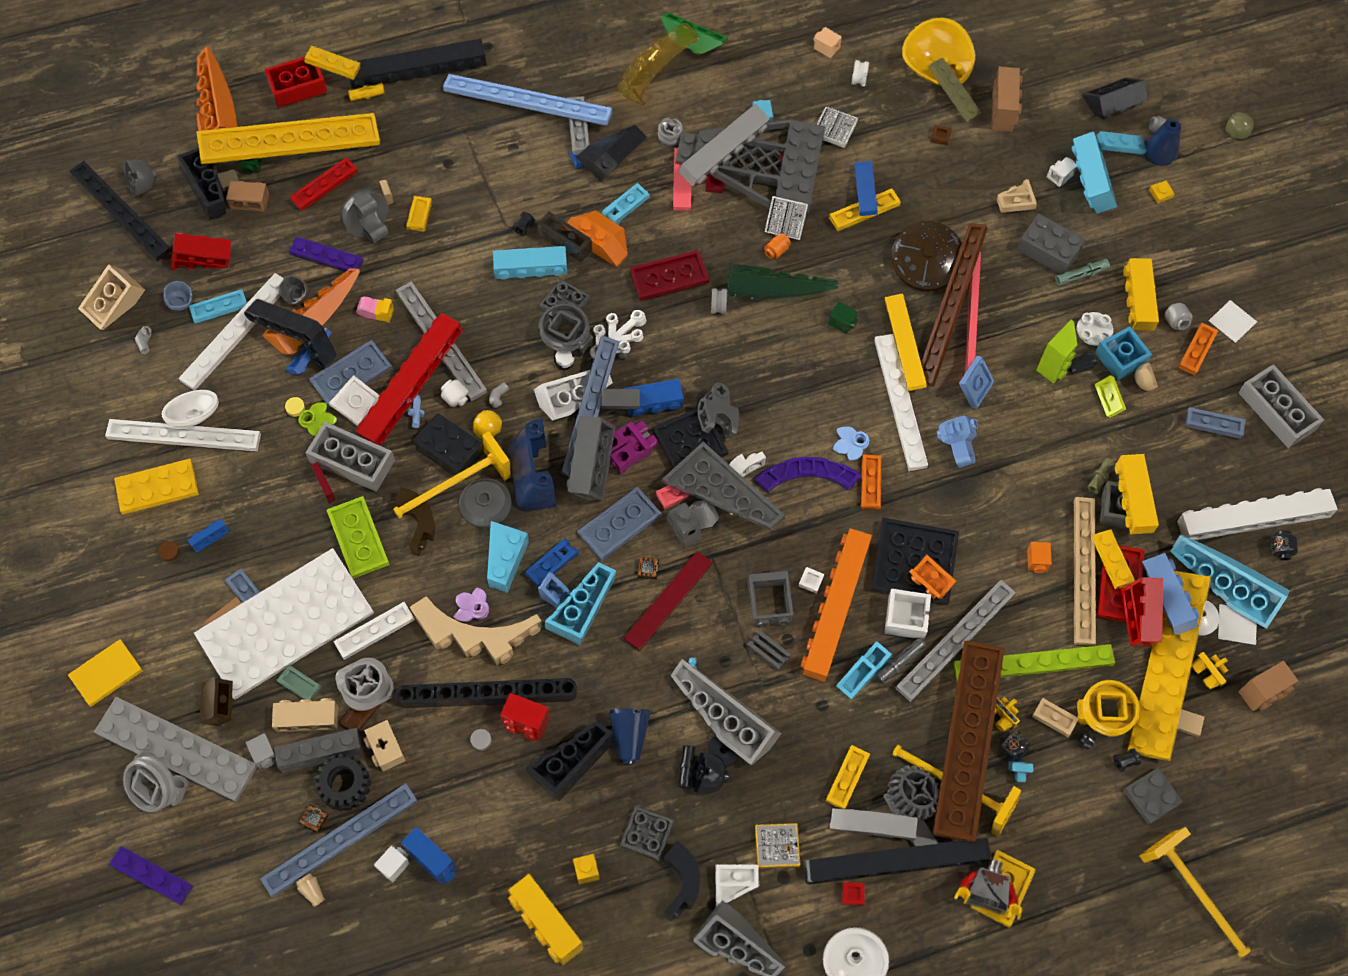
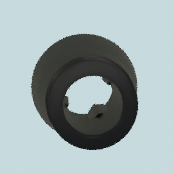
[1068,352,1097,375]

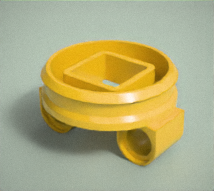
[1077,680,1140,736]

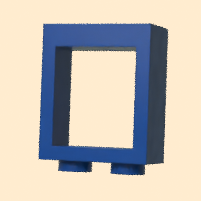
[401,827,457,885]

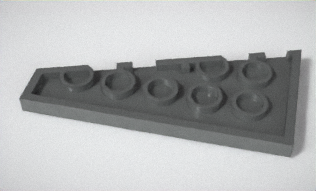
[662,442,785,530]

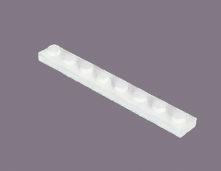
[179,273,284,391]
[874,334,928,471]
[105,419,261,451]

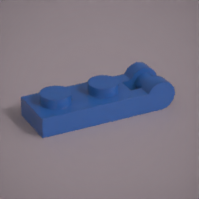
[525,538,579,587]

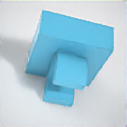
[1008,761,1033,782]

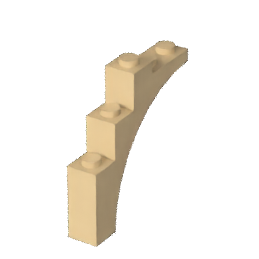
[410,596,542,665]

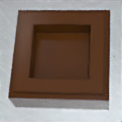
[931,125,951,146]

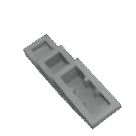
[830,809,918,840]

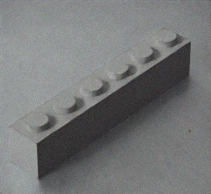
[678,104,770,187]

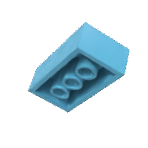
[1072,131,1117,214]

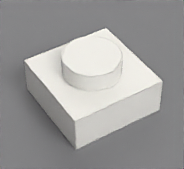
[798,567,824,594]

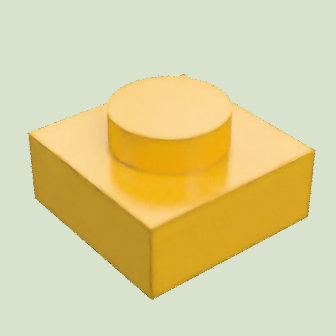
[1149,180,1175,203]

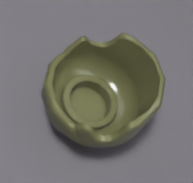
[1225,112,1254,139]

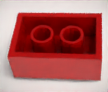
[264,56,328,108]

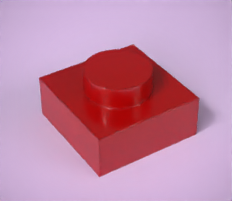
[842,882,864,906]

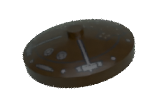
[891,221,962,291]

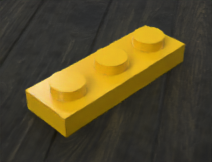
[305,46,360,80]
[1091,529,1135,589]
[826,745,870,809]

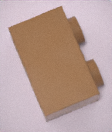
[226,181,269,212]

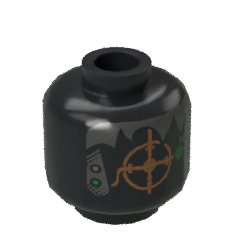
[1270,531,1298,561]
[999,730,1030,761]

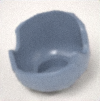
[164,281,192,311]

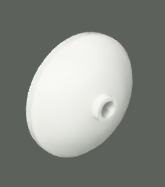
[162,390,219,427]
[823,928,889,976]

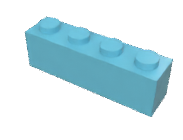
[493,246,567,279]

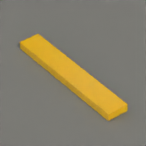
[885,294,927,391]

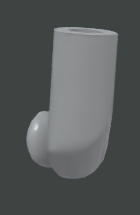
[135,326,152,354]
[489,382,509,408]

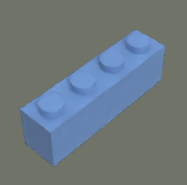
[1142,553,1200,635]

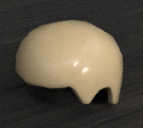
[1134,363,1158,391]

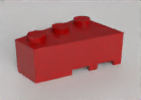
[171,233,231,270]

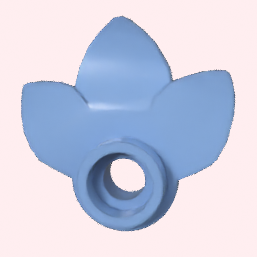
[833,427,870,461]

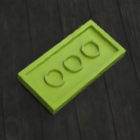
[327,496,390,579]

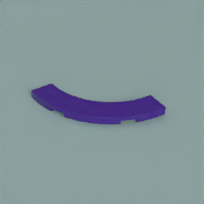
[754,457,862,493]

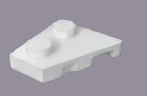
[716,865,758,907]

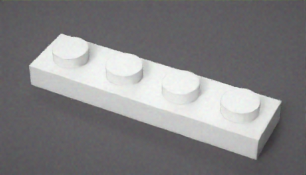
[334,602,414,660]

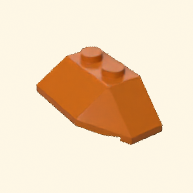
[560,210,628,268]

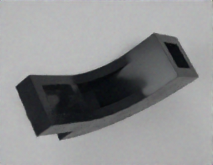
[664,841,700,921]

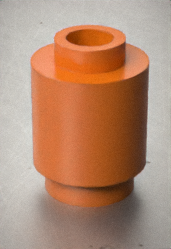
[764,234,791,260]

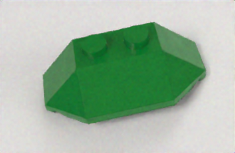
[661,12,728,54]

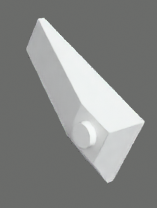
[533,370,613,421]

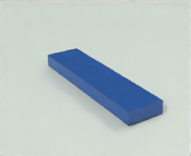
[854,161,878,216]

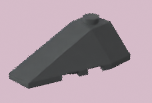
[693,900,786,976]

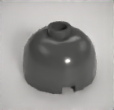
[124,159,157,196]

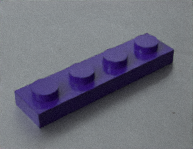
[289,236,363,272]
[109,846,193,905]

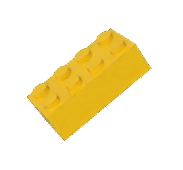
[508,874,583,965]

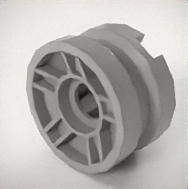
[658,118,682,146]
[711,288,727,315]

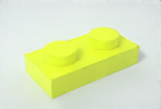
[1095,376,1126,418]

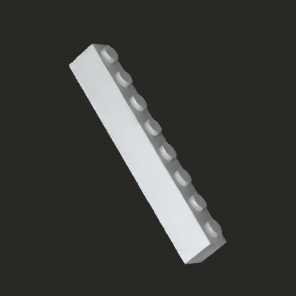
[1177,488,1338,540]

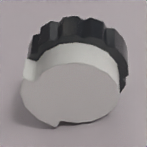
[554,352,575,370]

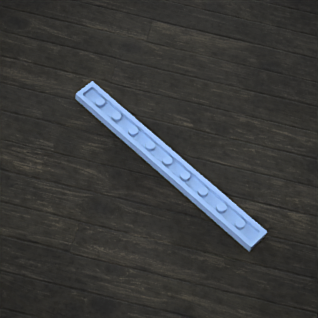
[443,74,612,126]

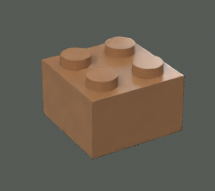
[1239,661,1298,712]

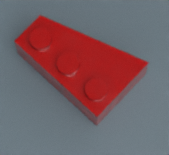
[1121,577,1163,647]

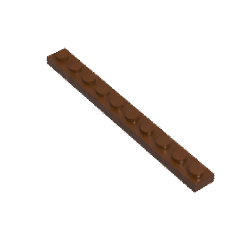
[921,223,988,387]

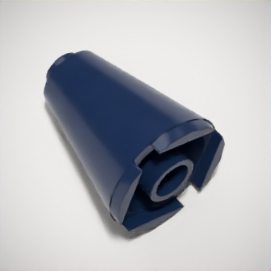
[1144,119,1181,166]
[610,709,650,764]

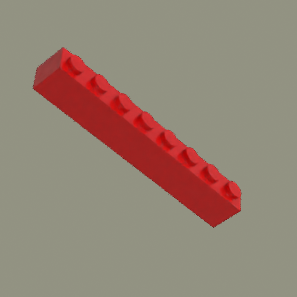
[356,313,463,446]

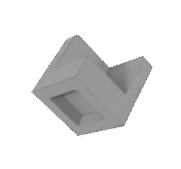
[689,500,719,529]

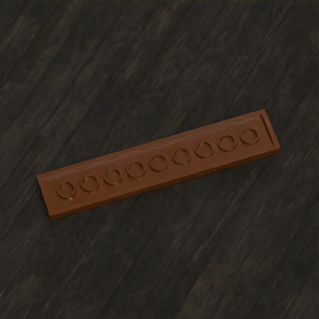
[933,640,1005,843]

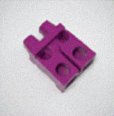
[610,421,658,476]

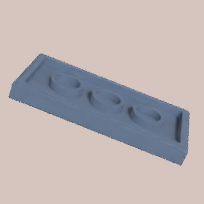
[309,340,393,408]
[577,486,662,561]

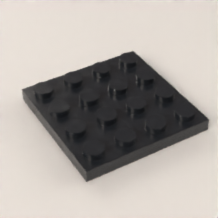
[870,517,959,605]

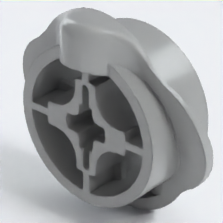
[336,658,394,711]

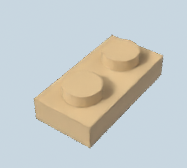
[1032,698,1079,737]

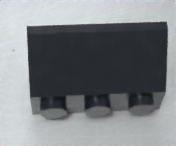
[1082,77,1148,118]

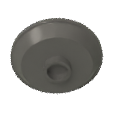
[459,479,512,528]

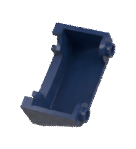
[509,419,556,511]

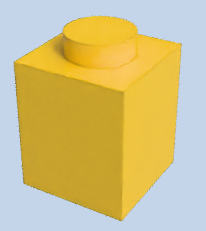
[573,854,599,885]

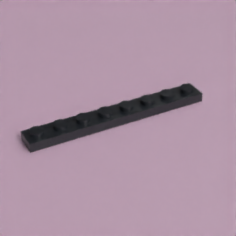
[69,161,172,262]

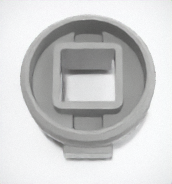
[123,751,188,812]

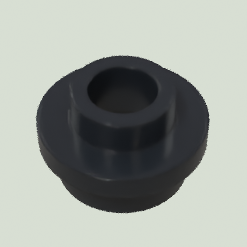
[1078,730,1096,750]

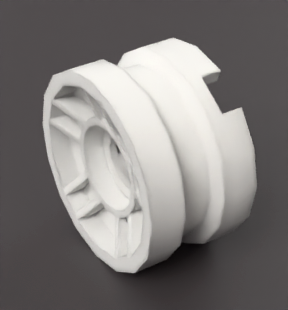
[852,60,869,86]

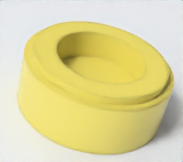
[285,397,305,417]

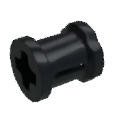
[512,212,535,236]
[1113,748,1141,772]

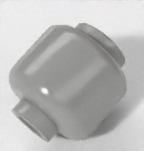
[1165,303,1193,330]

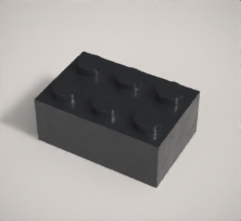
[414,413,484,476]

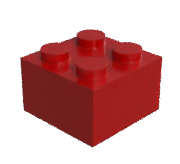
[500,693,550,741]

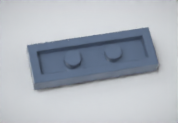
[1185,407,1245,439]

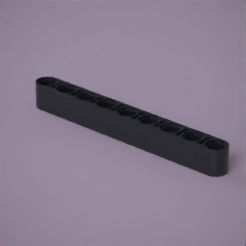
[395,678,578,708]
[803,838,992,885]

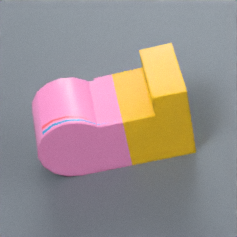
[356,297,394,323]

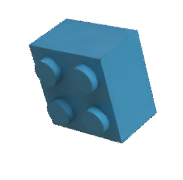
[1095,326,1152,381]

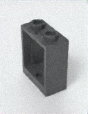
[748,571,794,627]

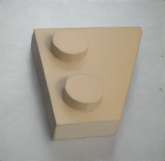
[997,180,1037,213]

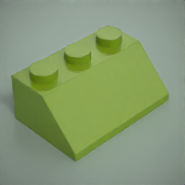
[1036,320,1077,384]

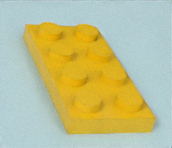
[114,459,199,515]

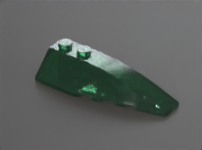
[727,263,839,299]

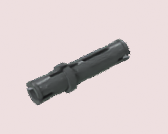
[874,638,926,685]

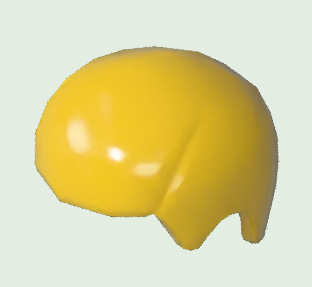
[473,410,502,440]

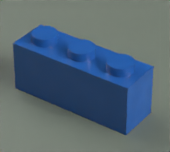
[624,379,684,417]

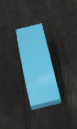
[836,641,893,699]

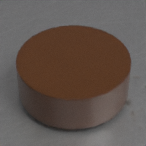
[158,541,180,562]

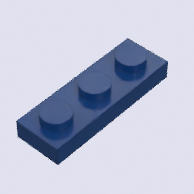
[285,328,332,375]

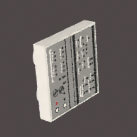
[817,107,858,148]
[765,196,808,240]

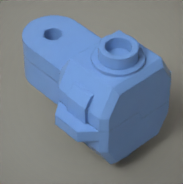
[937,416,978,468]

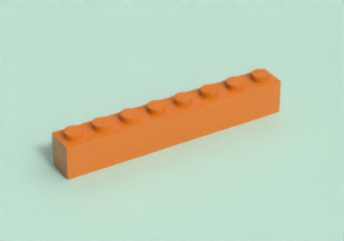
[801,528,872,682]

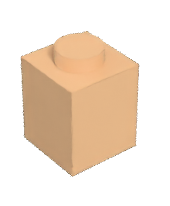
[814,27,842,59]

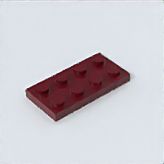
[630,250,709,301]

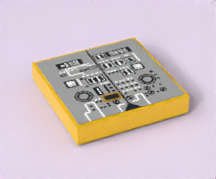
[755,824,800,868]

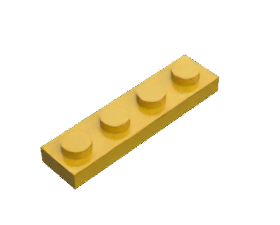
[829,189,901,232]

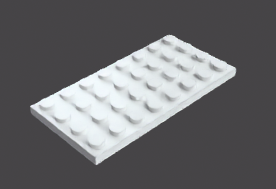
[194,548,374,700]

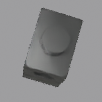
[666,503,702,549]

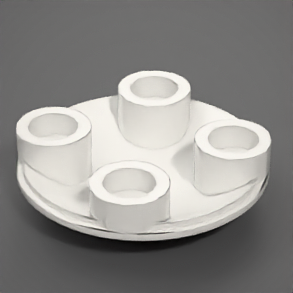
[1077,312,1113,346]

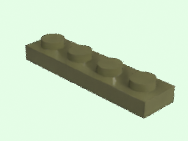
[928,58,981,122]

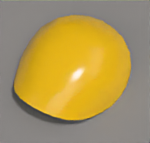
[903,18,975,85]

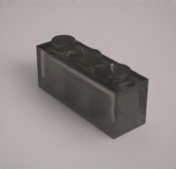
[538,211,592,262]

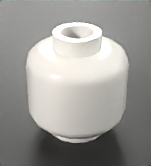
[440,379,468,407]

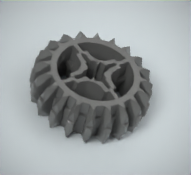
[887,765,941,821]

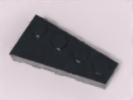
[177,148,226,220]
[526,721,615,801]

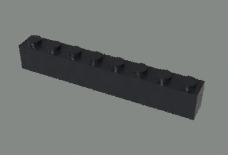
[349,39,487,90]

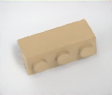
[272,698,338,733]

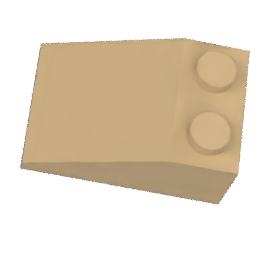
[78,264,145,330]

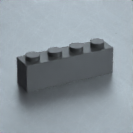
[274,728,364,773]

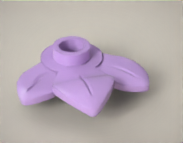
[453,588,489,622]

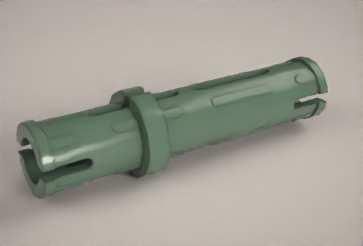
[1055,258,1110,286]

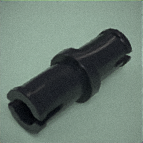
[678,745,696,789]

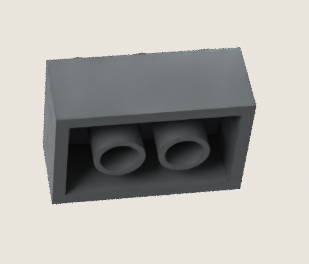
[1017,213,1086,274]

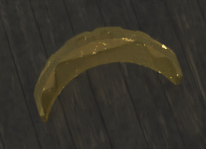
[617,23,699,107]

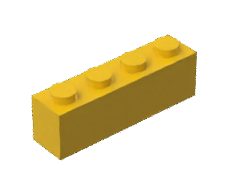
[1123,258,1159,331]
[1115,454,1159,534]

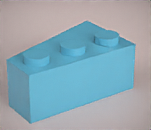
[487,521,529,593]

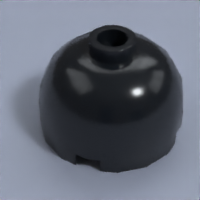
[692,752,729,794]

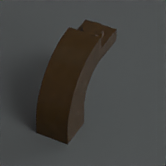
[394,487,436,556]

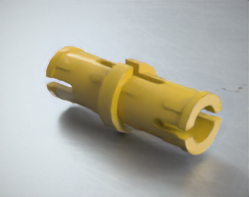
[348,83,385,101]

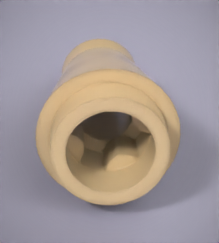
[296,873,325,907]

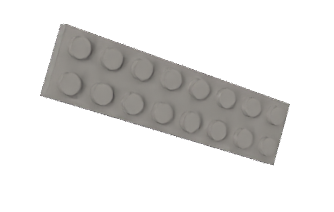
[94,697,257,803]

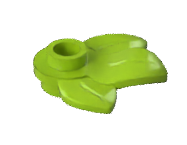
[298,403,337,436]

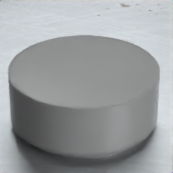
[471,729,492,751]

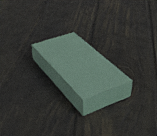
[276,665,322,700]

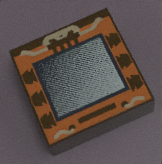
[638,557,659,580]
[299,804,329,833]

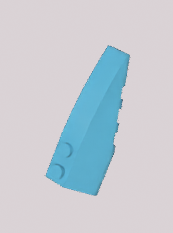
[1170,535,1290,629]

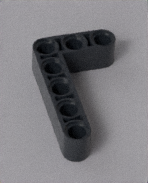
[244,299,337,370]

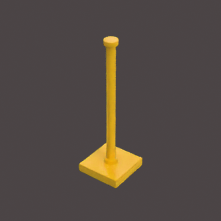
[393,432,511,518]
[892,745,1021,837]
[1139,827,1251,958]

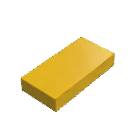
[406,196,432,231]

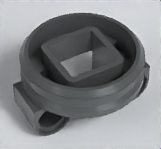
[341,188,389,244]
[537,303,593,355]

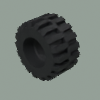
[315,754,371,811]

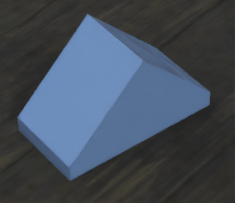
[538,572,571,608]

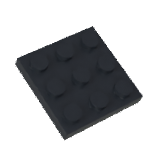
[653,408,729,469]

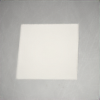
[1209,300,1257,343]
[1218,604,1257,645]

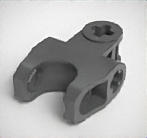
[698,382,739,439]

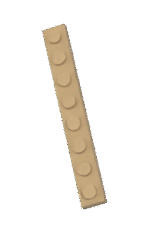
[1074,497,1096,646]

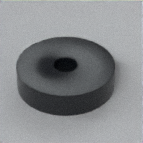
[707,736,739,768]

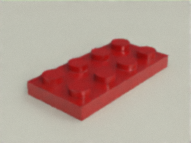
[1096,545,1145,623]

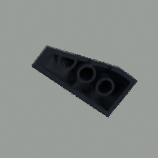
[576,125,647,182]

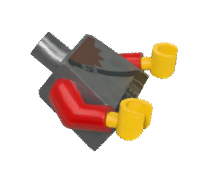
[954,860,1022,919]

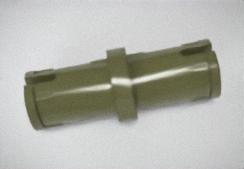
[1087,458,1115,494]

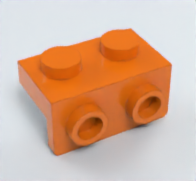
[909,555,957,599]

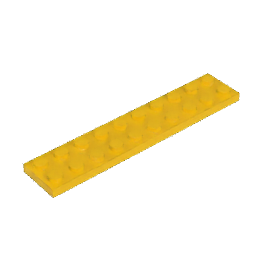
[196,113,380,164]
[1128,571,1211,761]

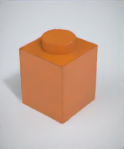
[1027,542,1052,573]

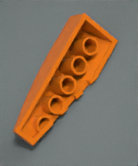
[197,46,238,131]
[262,268,360,355]

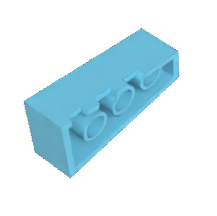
[545,562,616,646]

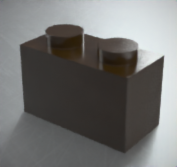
[200,677,233,726]

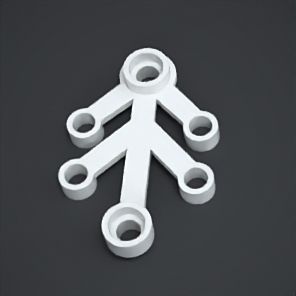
[590,310,646,359]

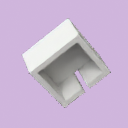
[884,589,931,640]

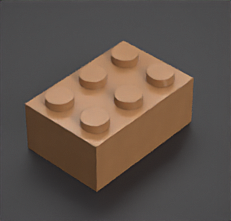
[992,67,1022,132]

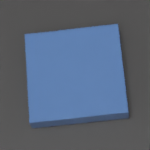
[959,356,994,409]

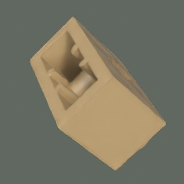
[363,720,406,772]

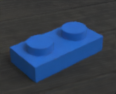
[188,519,230,553]

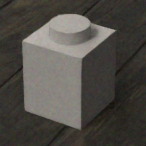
[246,733,276,769]

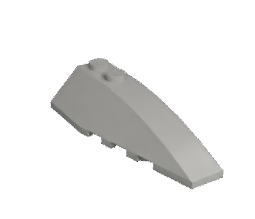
[671,659,782,765]

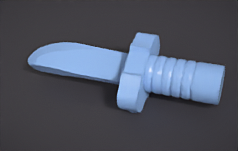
[408,395,425,428]

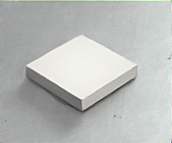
[329,375,380,427]

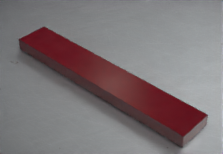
[624,551,713,652]

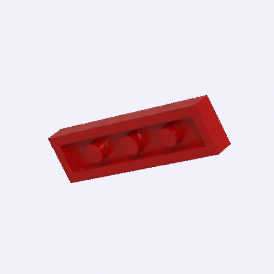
[290,157,358,211]

